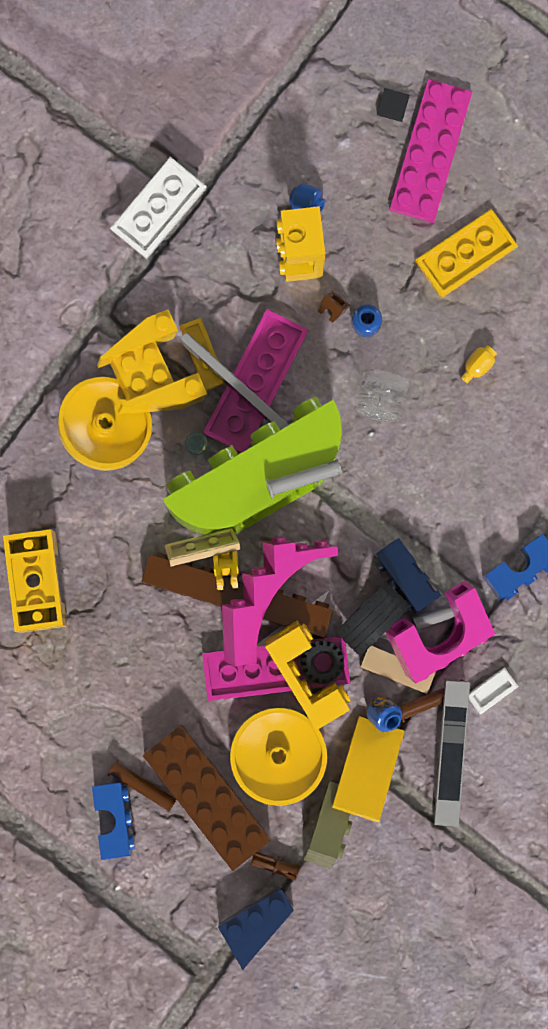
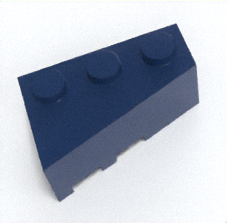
[373,538,442,614]
[218,886,294,970]

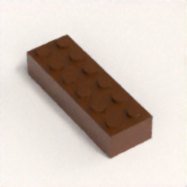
[142,725,271,871]

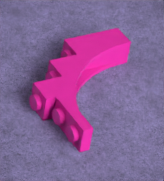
[222,536,338,666]

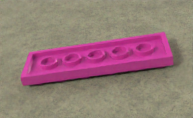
[389,79,472,223]
[203,309,309,453]
[202,637,351,701]

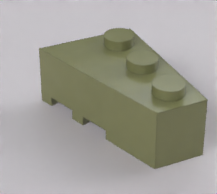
[303,781,352,869]

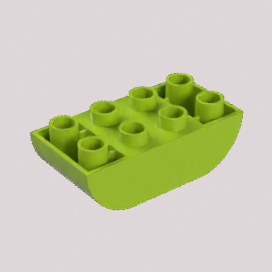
[162,397,342,536]

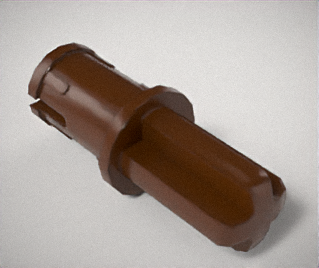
[251,852,300,880]

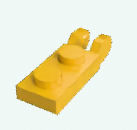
[213,550,239,590]

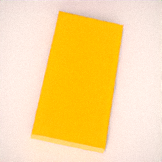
[415,208,518,299]
[332,716,405,823]

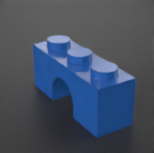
[483,534,548,600]
[92,782,135,860]

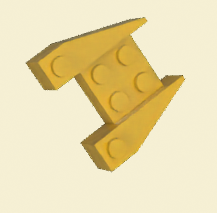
[97,310,207,414]

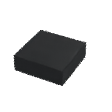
[377,88,410,122]

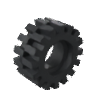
[300,640,344,684]

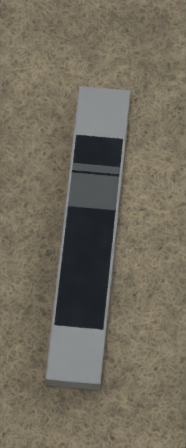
[180,333,289,430]
[434,680,470,827]

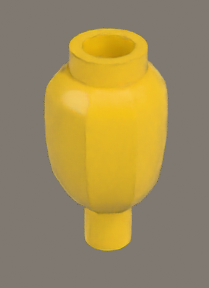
[460,345,497,384]

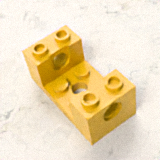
[276,206,325,282]
[3,529,67,633]
[265,620,351,730]

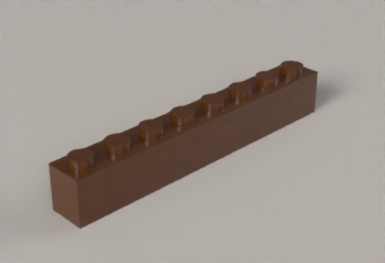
[141,552,333,638]

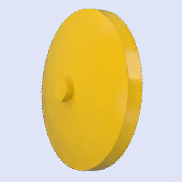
[57,377,152,471]
[230,708,327,806]

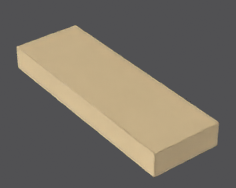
[165,528,240,566]
[360,646,436,694]

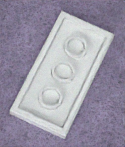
[110,157,207,259]

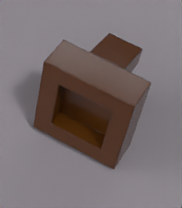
[318,291,350,323]

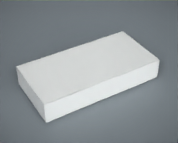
[469,667,519,715]

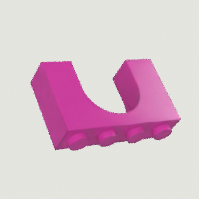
[385,581,495,684]

